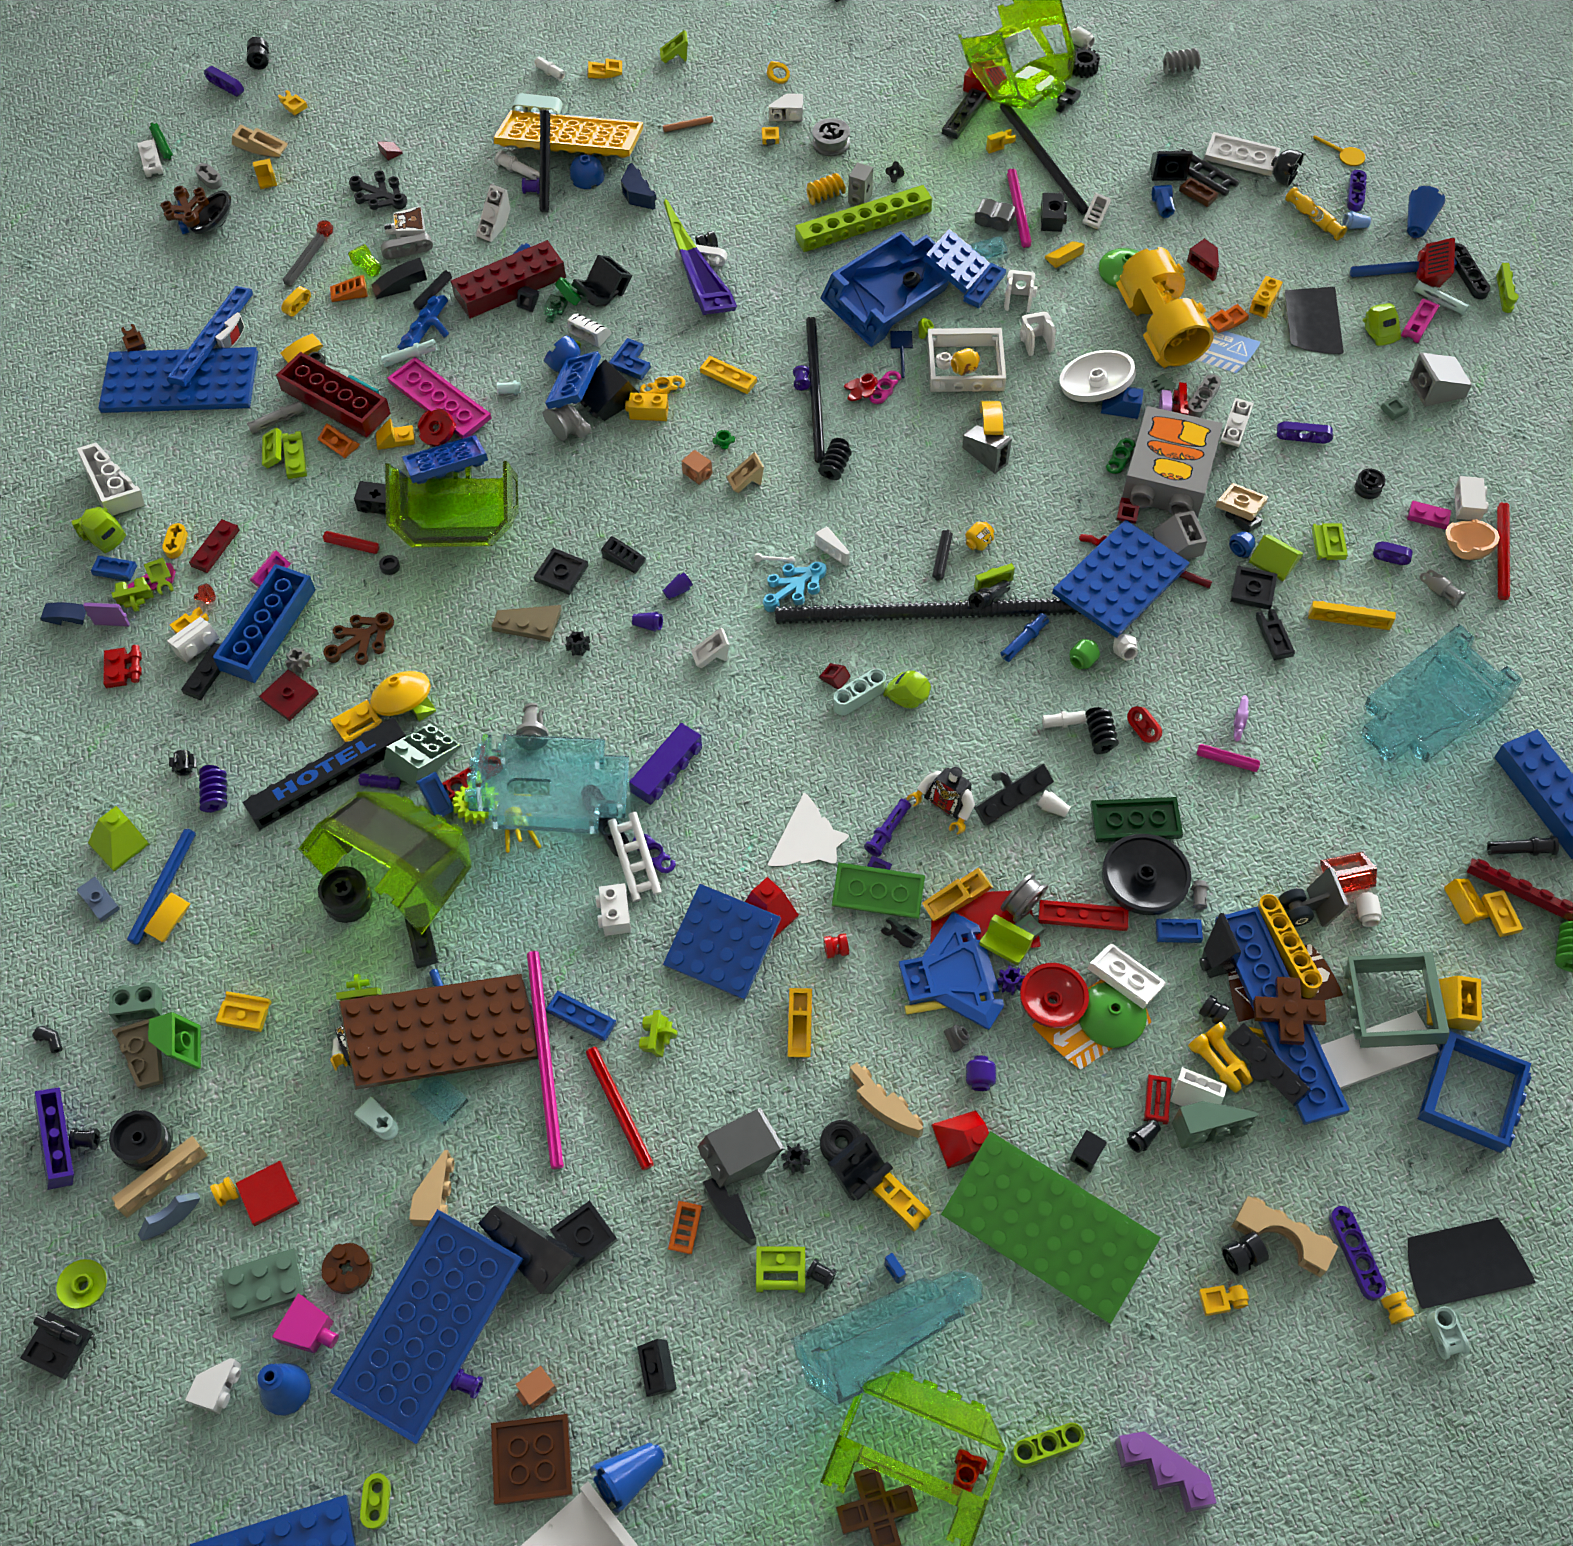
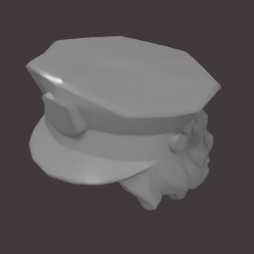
[542,404,591,441]

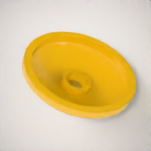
[370,671,431,716]

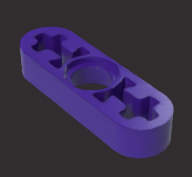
[204,66,244,97]
[1347,170,1367,212]
[1277,421,1333,444]

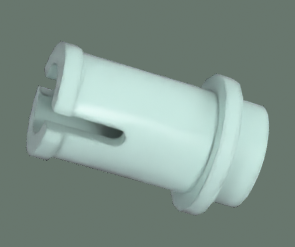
[497,380,521,395]

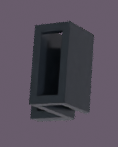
[571,255,633,306]

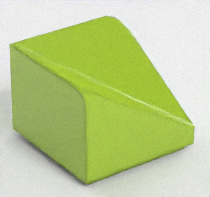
[410,696,436,722]

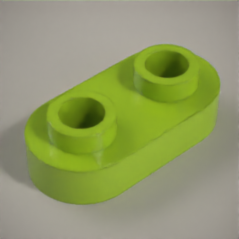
[360,1473,391,1530]

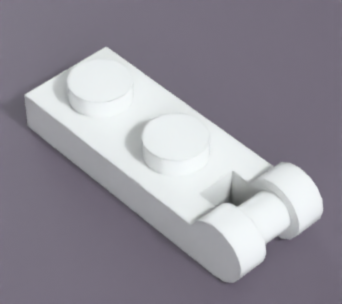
[137,139,164,178]

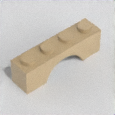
[1231,1196,1338,1278]

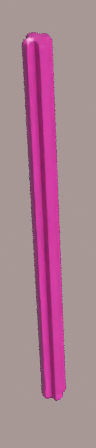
[527,951,564,1169]

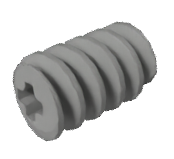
[1163,48,1201,75]

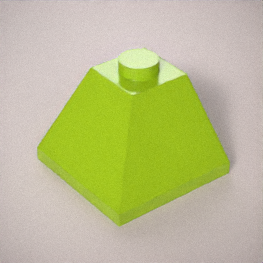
[88,806,150,871]

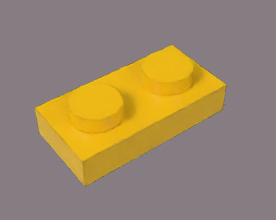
[1481,890,1523,937]

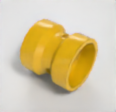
[1380,1291,1415,1325]

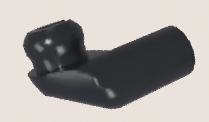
[32,1026,63,1053]

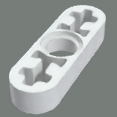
[675,244,727,266]

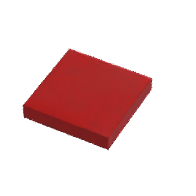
[236,1161,300,1227]

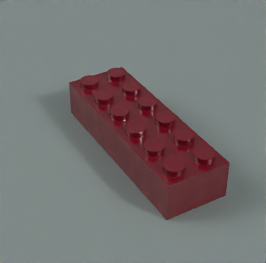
[451,240,566,319]
[276,352,391,438]

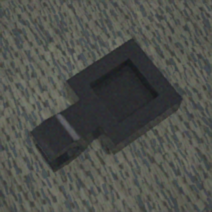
[1055,85,1081,113]
[881,917,923,949]

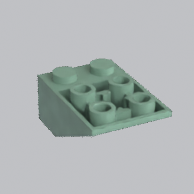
[383,723,461,788]
[1172,1101,1258,1150]

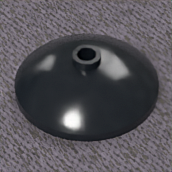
[190,190,231,234]

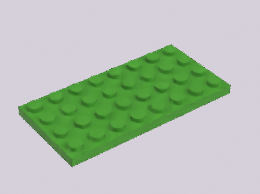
[941,1131,1161,1324]

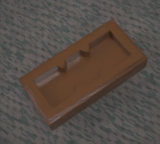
[1179,177,1219,207]

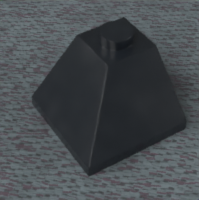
[1150,151,1193,181]
[1199,913,1241,978]

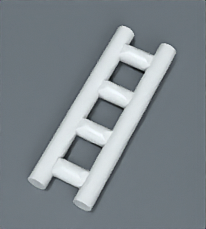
[608,812,662,902]

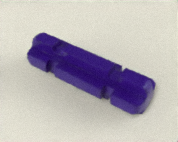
[358,773,401,790]

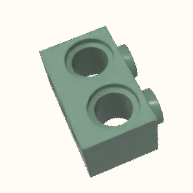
[109,982,163,1023]

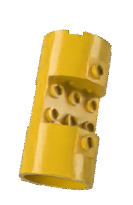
[1116,247,1214,369]

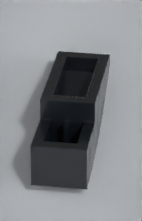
[371,258,427,300]
[703,1178,756,1246]

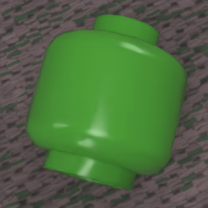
[1069,639,1100,669]

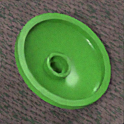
[1098,248,1139,289]
[1079,982,1147,1048]

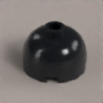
[1271,149,1304,186]

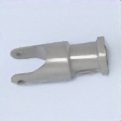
[1420,569,1466,607]

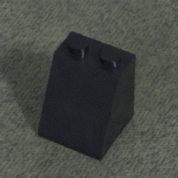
[580,359,639,422]

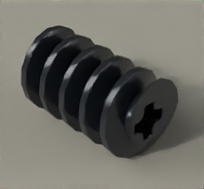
[818,438,852,480]
[1085,707,1119,754]

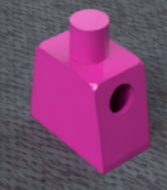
[272,1293,339,1353]

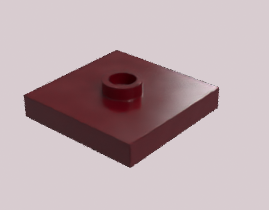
[259,669,319,721]

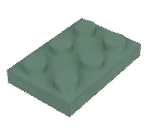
[222,1248,306,1320]

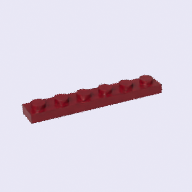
[1466,858,1573,921]

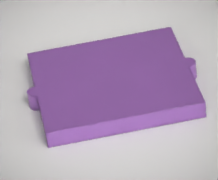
[83,603,130,627]

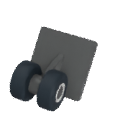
[1278,868,1349,927]

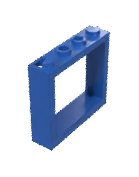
[1417,1031,1532,1153]

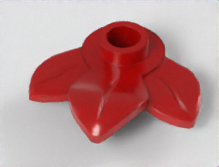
[844,373,878,401]

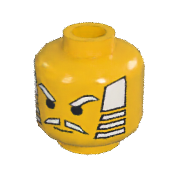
[965,522,994,551]

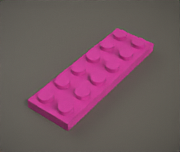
[387,357,492,439]

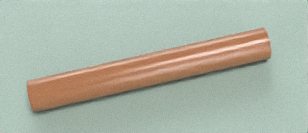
[663,115,713,132]

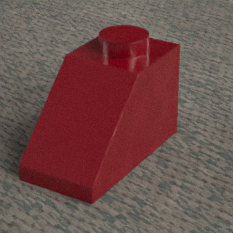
[1187,238,1219,281]

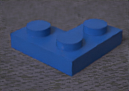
[609,338,651,380]

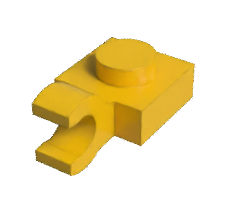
[986,129,1016,154]

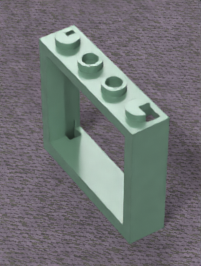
[1343,952,1450,1048]

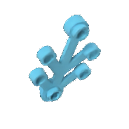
[763,562,827,612]

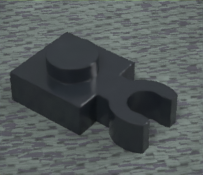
[1225,511,1262,533]

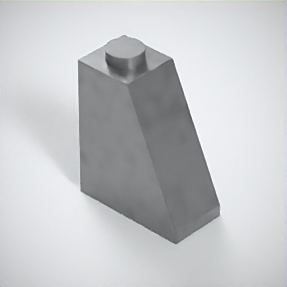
[962,425,1012,474]

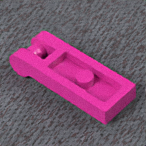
[1401,298,1440,343]

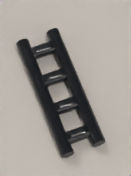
[1181,148,1240,196]

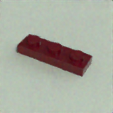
[189,519,240,573]

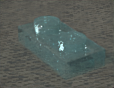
[969,236,1008,259]

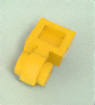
[1198,1285,1249,1316]

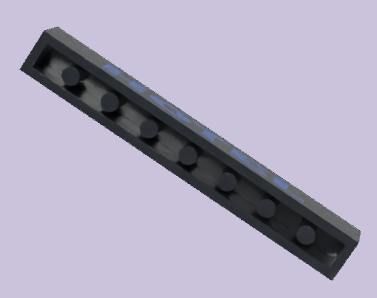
[242,718,406,831]

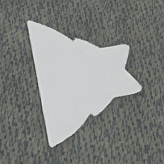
[768,793,849,866]

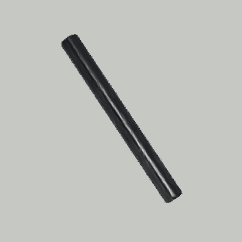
[539,109,550,212]

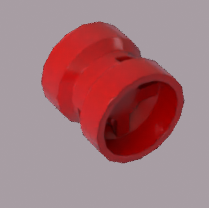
[823,933,849,959]

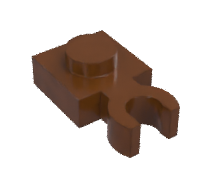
[121,324,146,352]

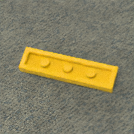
[1308,601,1396,630]

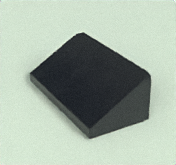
[637,1339,677,1397]

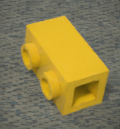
[1249,276,1283,318]
[625,393,669,421]

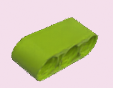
[1011,1423,1085,1468]

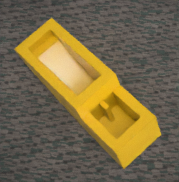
[922,867,993,922]
[788,988,812,1057]

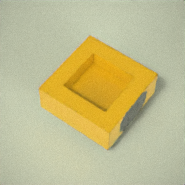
[762,127,779,145]

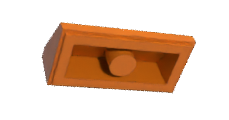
[317,423,360,458]

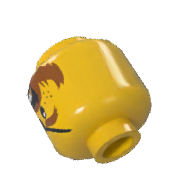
[951,348,980,376]

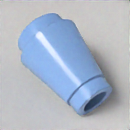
[1342,211,1371,229]

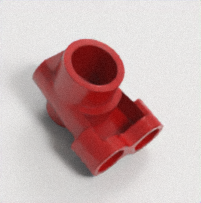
[952,1449,987,1497]

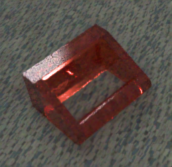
[1320,851,1377,893]

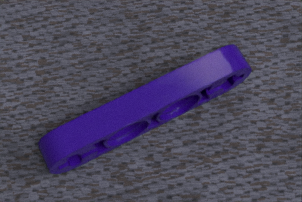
[1329,1206,1386,1301]

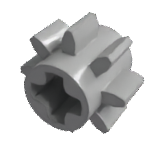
[285,647,312,673]

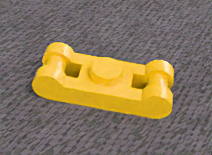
[872,1172,931,1232]

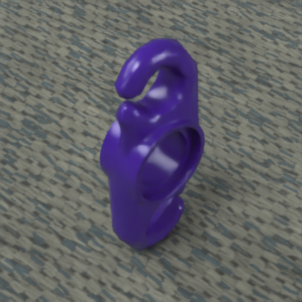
[632,834,676,873]

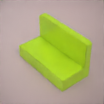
[979,914,1034,965]

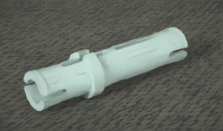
[1413,280,1469,315]
[381,339,438,367]

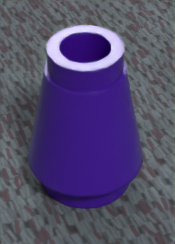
[662,572,693,600]
[632,612,663,632]

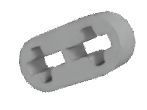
[195,163,223,189]

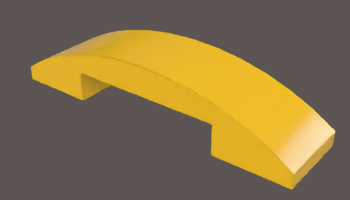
[979,401,1004,435]

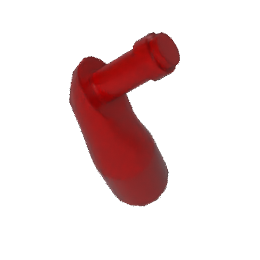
[1079,534,1107,546]

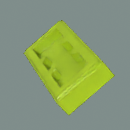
[974,563,1015,592]

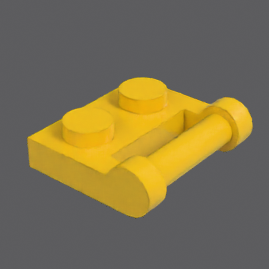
[331,700,382,743]

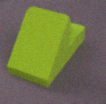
[660,30,688,63]

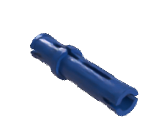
[1000,613,1049,662]

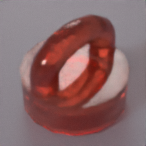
[193,583,216,604]

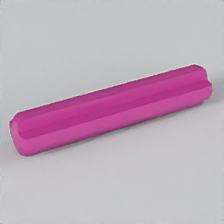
[1197,744,1260,772]

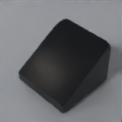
[516,286,540,312]

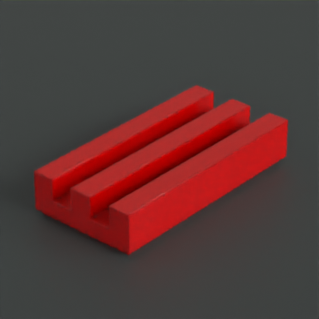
[1144,1074,1172,1125]

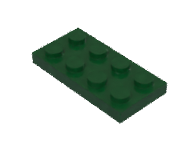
[1090,797,1183,842]

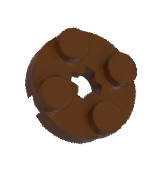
[321,1243,372,1294]

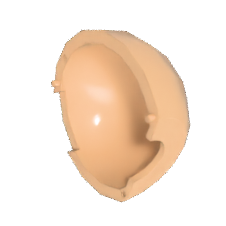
[1445,519,1500,560]

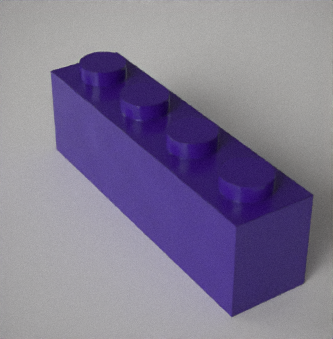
[629,723,702,805]
[34,1087,74,1190]

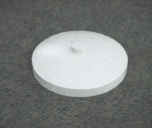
[1060,350,1136,402]

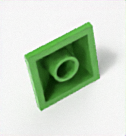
[148,1012,201,1069]

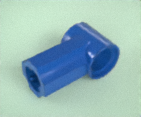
[1152,185,1175,218]

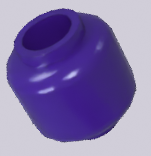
[966,1055,996,1091]

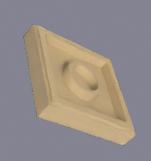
[1215,483,1268,521]

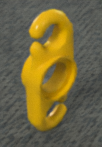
[640,375,686,394]

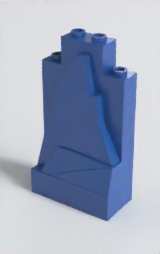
[820,231,950,348]

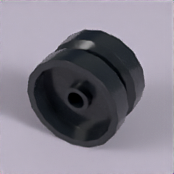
[318,866,373,923]
[109,1110,172,1170]

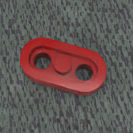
[1127,706,1162,743]

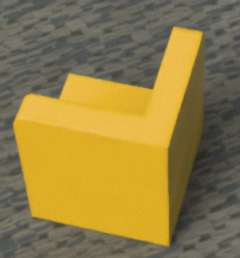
[253,158,277,189]

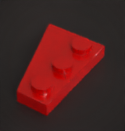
[1172,382,1188,415]

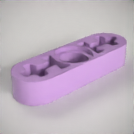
[1159,390,1172,411]

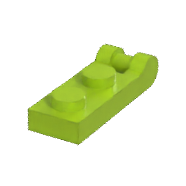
[1496,262,1519,313]
[282,431,307,479]

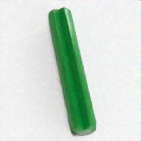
[149,122,173,160]

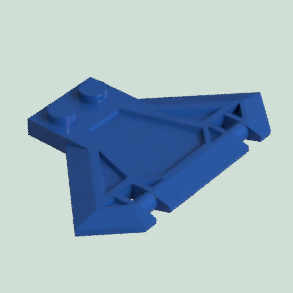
[898,912,1004,1030]

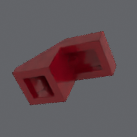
[1116,497,1140,524]

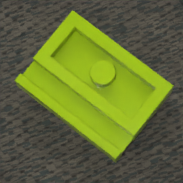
[1311,523,1348,560]

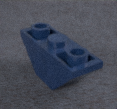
[621,163,657,210]

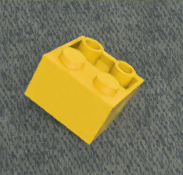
[1426,975,1482,1031]

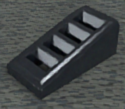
[601,536,646,574]

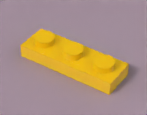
[700,356,757,394]

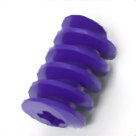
[199,765,228,813]

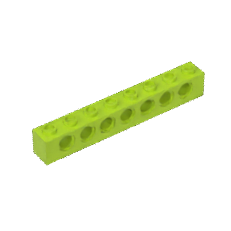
[795,185,932,252]

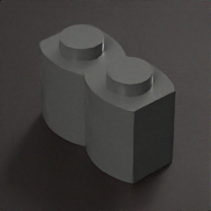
[975,198,1016,231]

